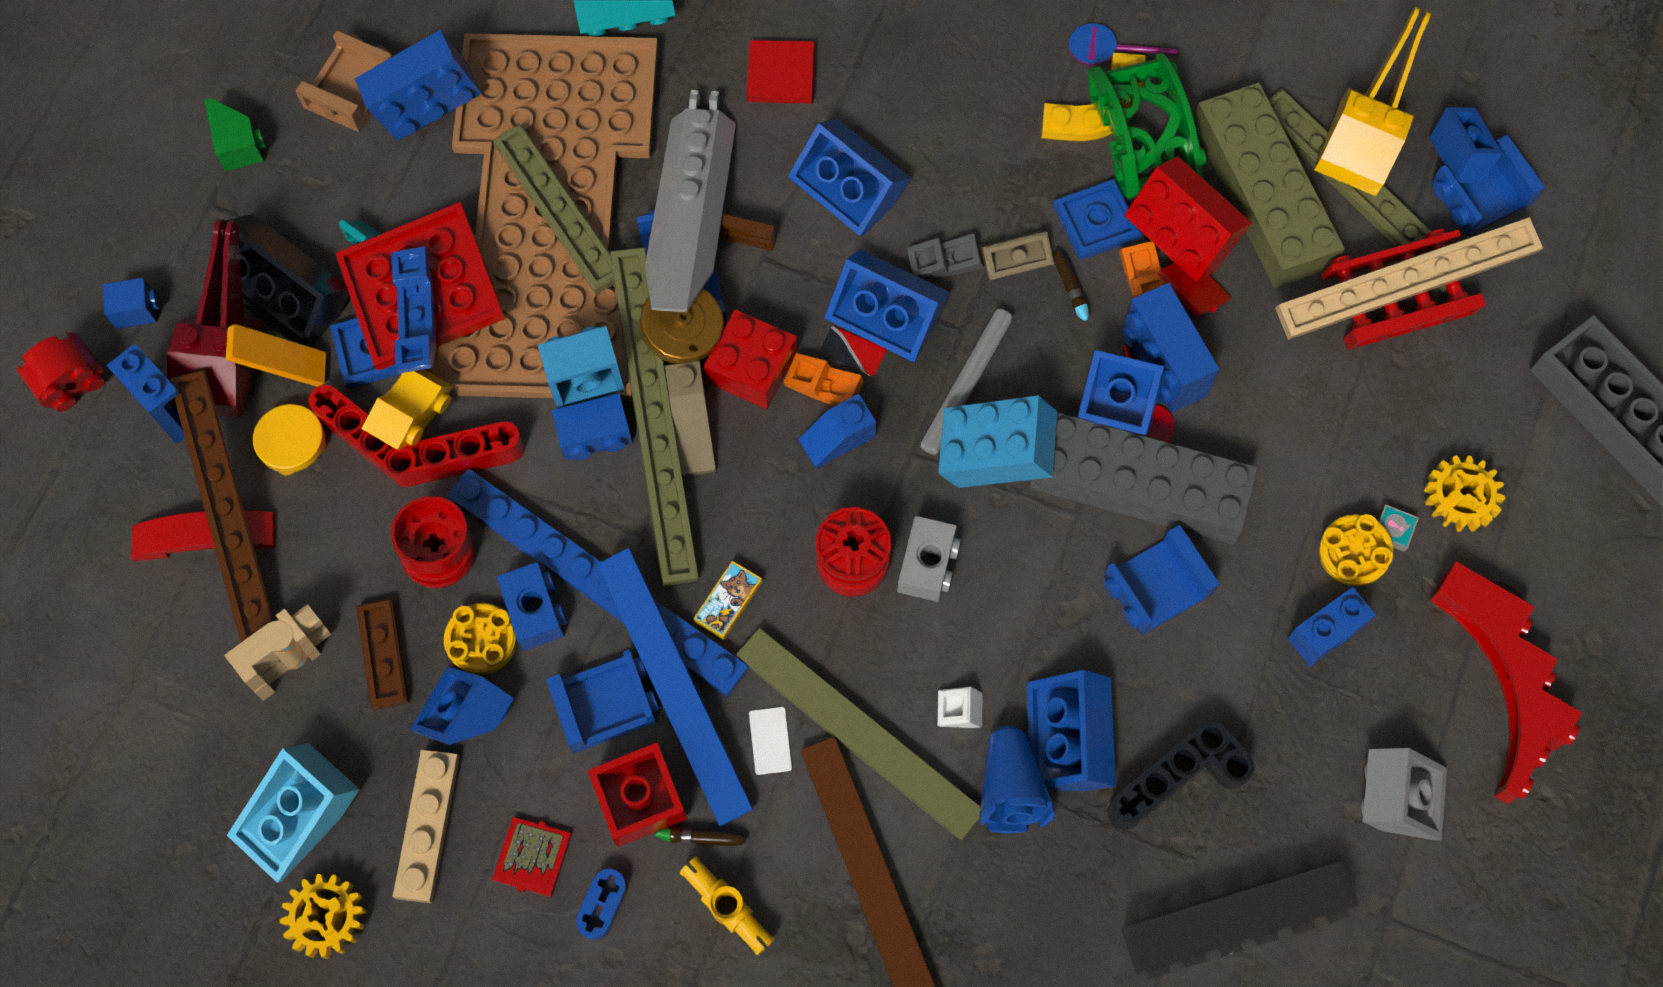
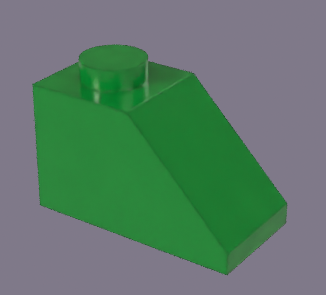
[204,98,266,171]

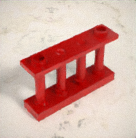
[1321,229,1486,351]

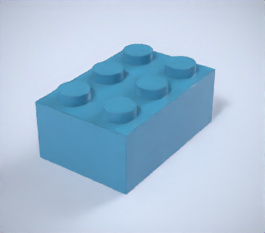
[938,395,1057,488]

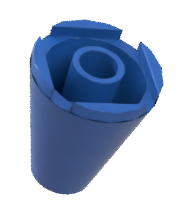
[979,725,1055,834]

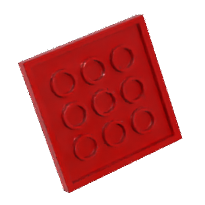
[335,202,506,371]

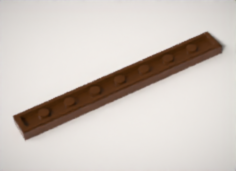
[169,370,274,643]
[800,737,935,987]

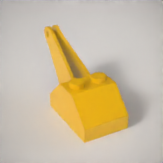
[1314,7,1431,196]

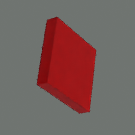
[747,40,814,104]

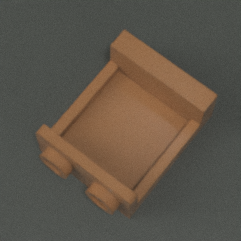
[295,31,393,132]

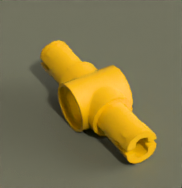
[680,856,775,956]

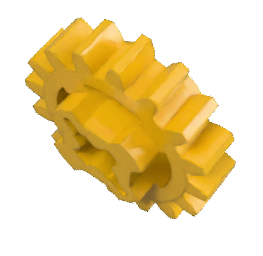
[1424,455,1505,532]
[280,874,366,959]

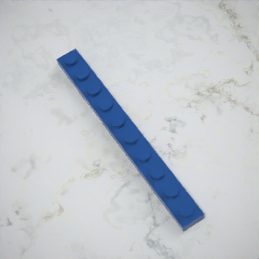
[447,469,749,698]

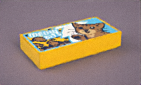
[693,561,762,640]

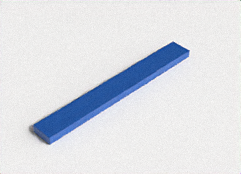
[597,548,755,826]

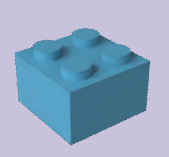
[538,326,625,409]

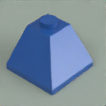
[410,667,514,745]

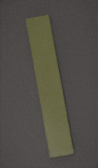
[493,124,614,295]

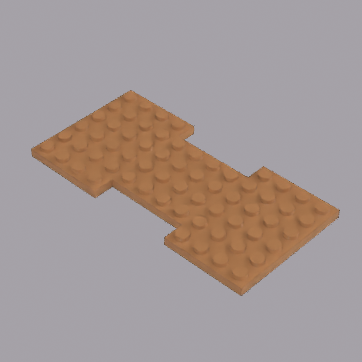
[426,33,658,401]

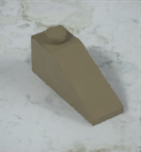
[665,361,716,477]

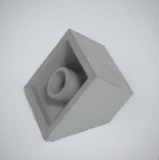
[1361,748,1447,840]

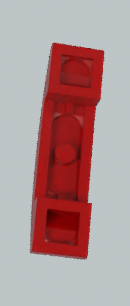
[131,510,275,561]

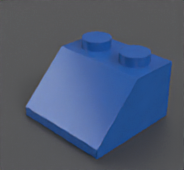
[1077,350,1164,435]

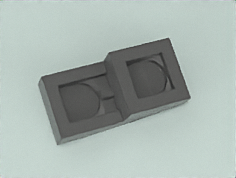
[907,233,984,279]

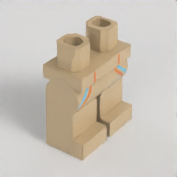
[224,604,331,701]

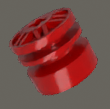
[390,496,475,588]
[815,507,891,597]

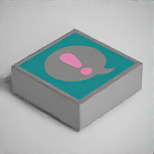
[1378,504,1419,552]

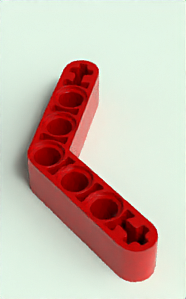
[308,385,525,487]

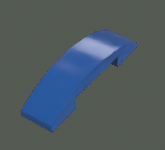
[392,246,436,374]

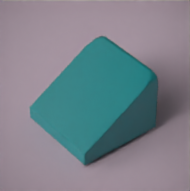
[339,219,381,245]

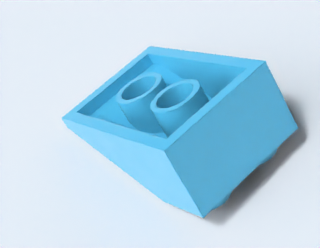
[227,743,360,883]

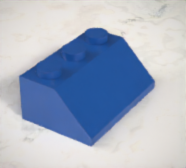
[788,119,911,236]
[824,249,950,362]
[1027,670,1116,791]

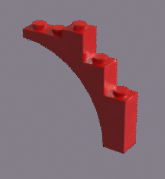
[1430,562,1582,804]

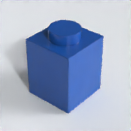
[102,278,160,329]

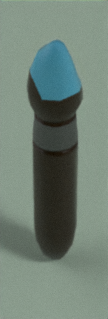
[1053,249,1089,321]

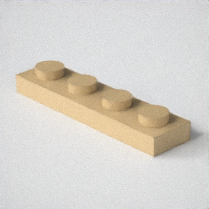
[393,750,460,904]

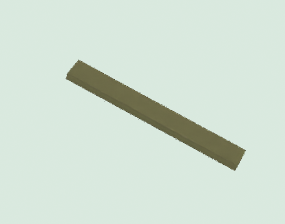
[1268,89,1461,293]
[736,628,980,842]

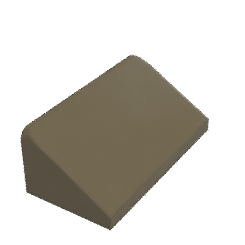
[979,230,1054,280]

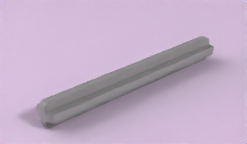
[921,308,1012,455]

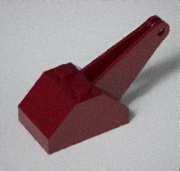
[167,219,267,418]

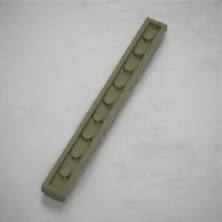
[610,248,698,586]

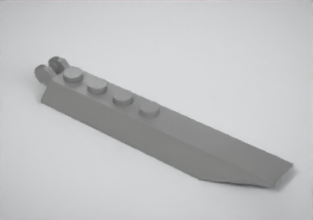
[645,90,736,312]

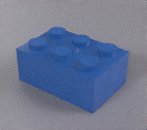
[354,30,482,141]
[1122,283,1220,413]

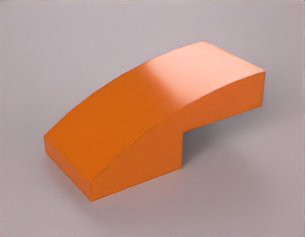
[1119,241,1166,298]
[783,353,864,406]

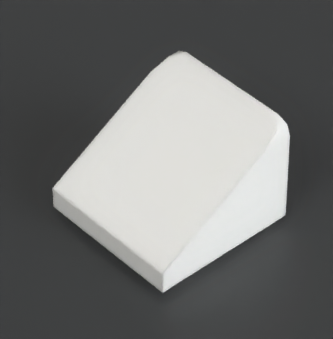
[937,687,983,728]

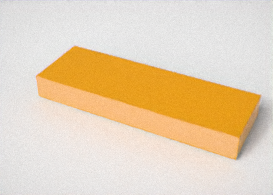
[226,324,326,387]

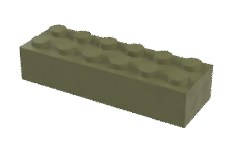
[1193,83,1345,288]

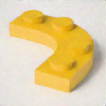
[1041,52,1145,141]

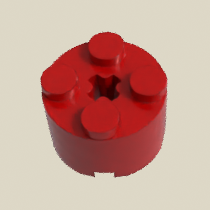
[16,332,105,412]

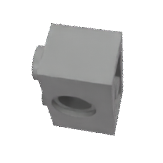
[897,516,961,602]

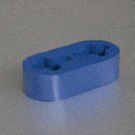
[576,869,627,941]

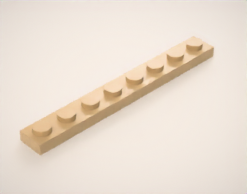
[1275,217,1543,340]

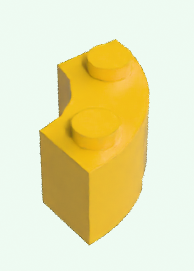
[362,369,453,450]

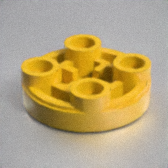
[253,404,327,476]
[1319,514,1393,586]
[444,603,517,675]

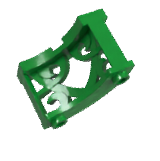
[1087,53,1206,198]

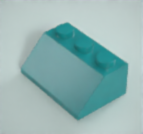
[573,0,675,37]

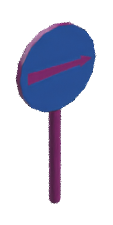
[1069,23,1178,66]

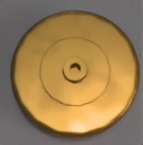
[639,288,724,364]

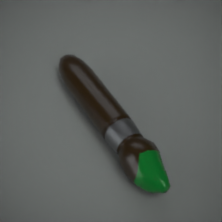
[655,826,747,846]

